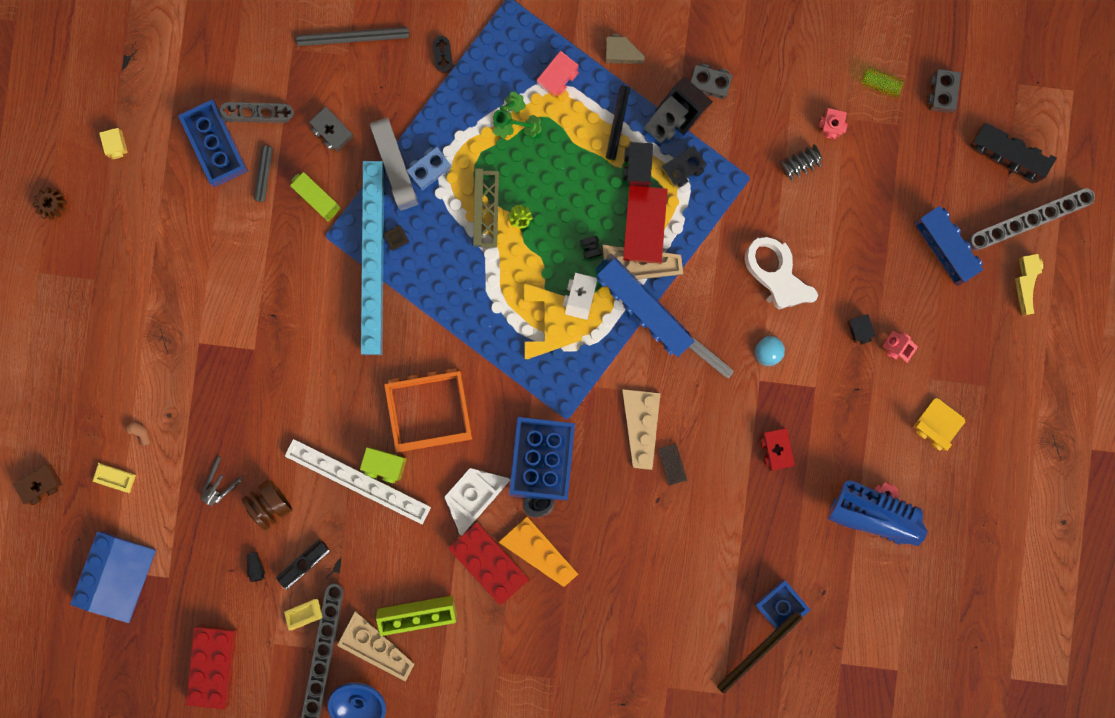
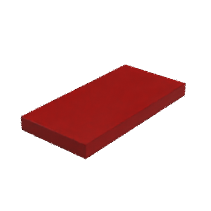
[623,185,668,264]

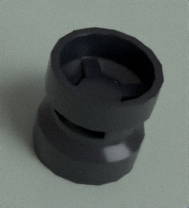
[579,236,603,259]

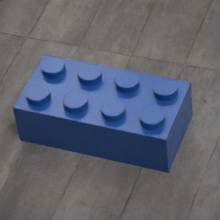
[178,99,249,188]
[914,206,984,286]

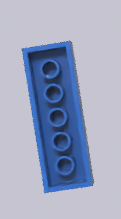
[595,253,695,357]

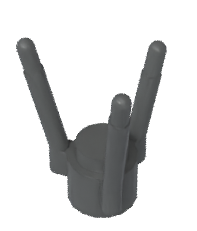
[200,456,242,506]

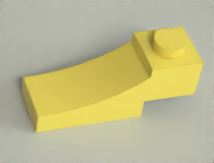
[1015,254,1043,316]

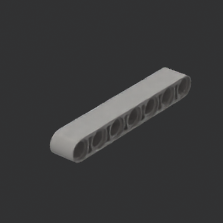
[968,188,1095,251]

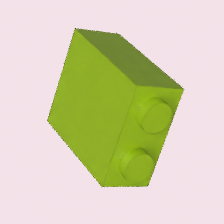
[290,172,341,222]

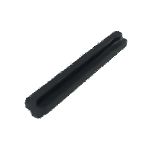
[606,85,630,160]

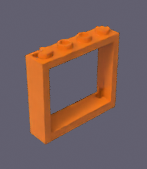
[384,368,473,453]

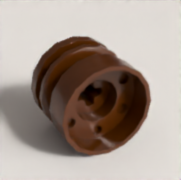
[242,479,293,531]

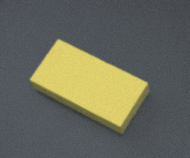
[93,463,136,493]
[284,599,323,630]

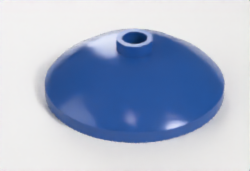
[328,682,386,718]

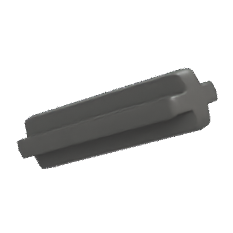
[254,146,273,202]

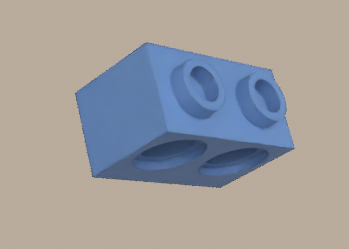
[407,147,452,191]

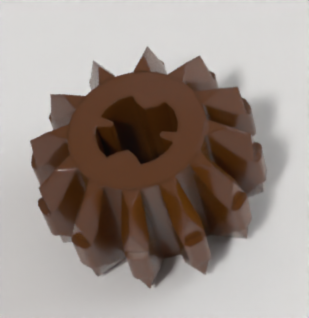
[33,187,67,220]

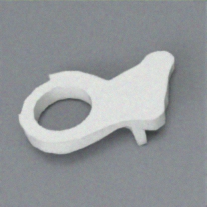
[745,237,818,310]

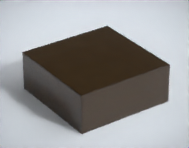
[384,225,410,251]

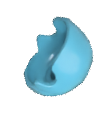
[754,336,785,366]

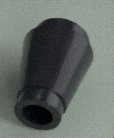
[247,552,266,582]

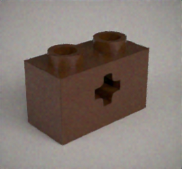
[13,465,62,506]

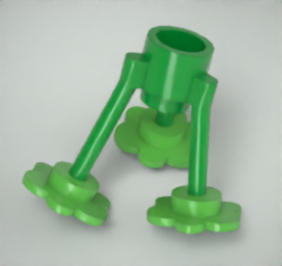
[493,91,541,138]

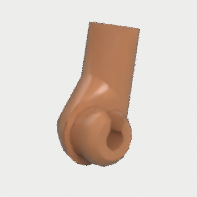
[126,422,151,446]

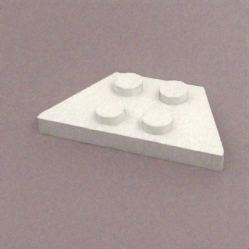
[445,468,510,536]

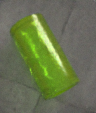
[861,67,904,98]

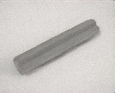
[689,337,734,378]

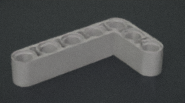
[370,117,419,211]

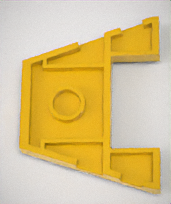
[524,284,582,359]

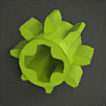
[508,204,533,229]

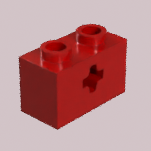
[760,428,795,471]

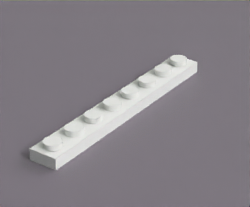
[285,439,431,525]

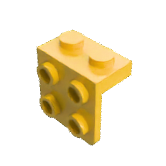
[912,398,965,451]

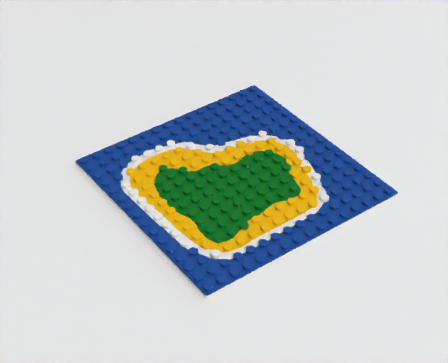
[326,0,750,419]

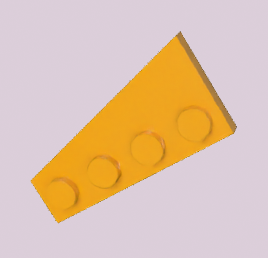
[499,517,578,587]

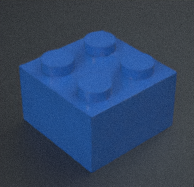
[754,579,810,629]

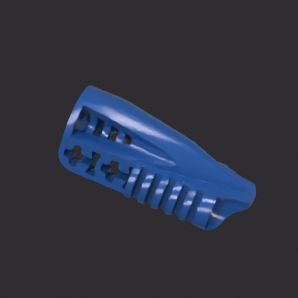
[827,480,928,546]

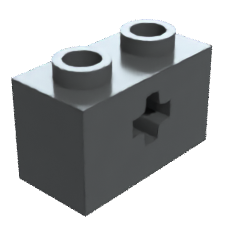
[309,107,354,152]

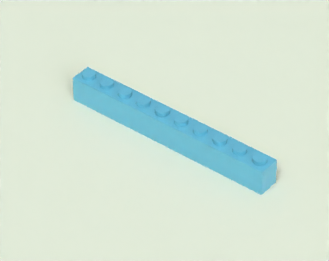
[361,161,384,355]

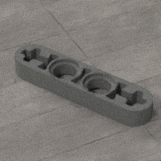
[218,102,294,123]

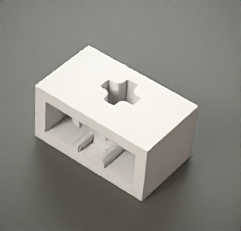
[563,273,597,320]

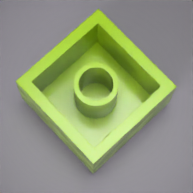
[360,447,407,483]

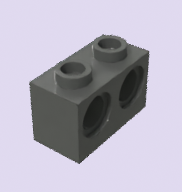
[691,64,733,100]
[928,69,961,113]
[644,96,688,143]

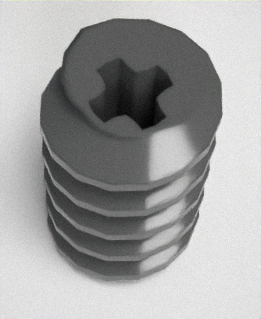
[779,144,822,181]

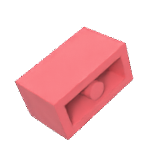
[537,51,579,98]

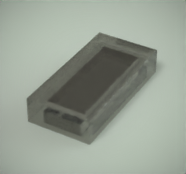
[658,444,687,486]

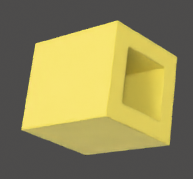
[99,128,128,159]

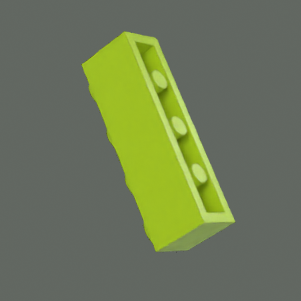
[376,596,457,636]

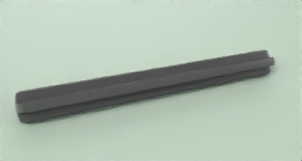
[296,27,409,46]

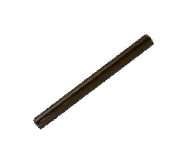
[717,611,803,693]

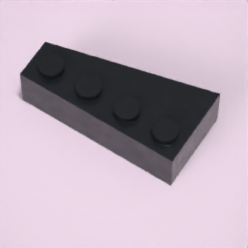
[970,123,1057,183]

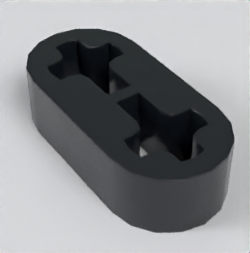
[433,36,453,73]

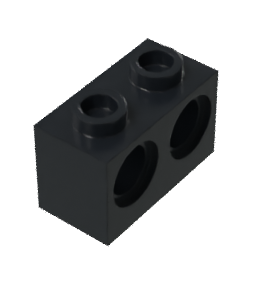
[661,145,707,188]

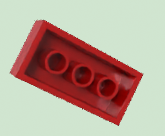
[448,522,529,606]
[186,626,237,709]

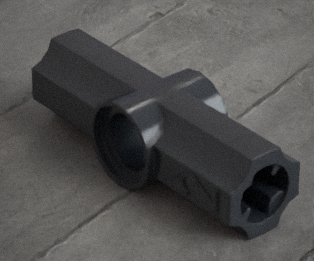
[276,539,331,590]

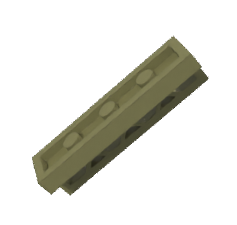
[473,169,499,248]

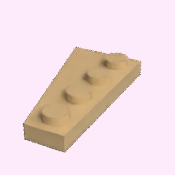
[602,245,683,280]
[622,389,660,470]
[337,611,415,682]

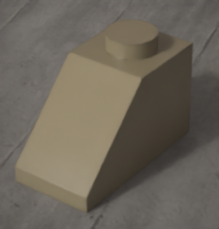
[606,34,645,64]

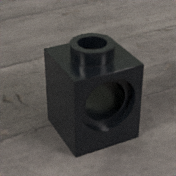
[847,314,876,345]

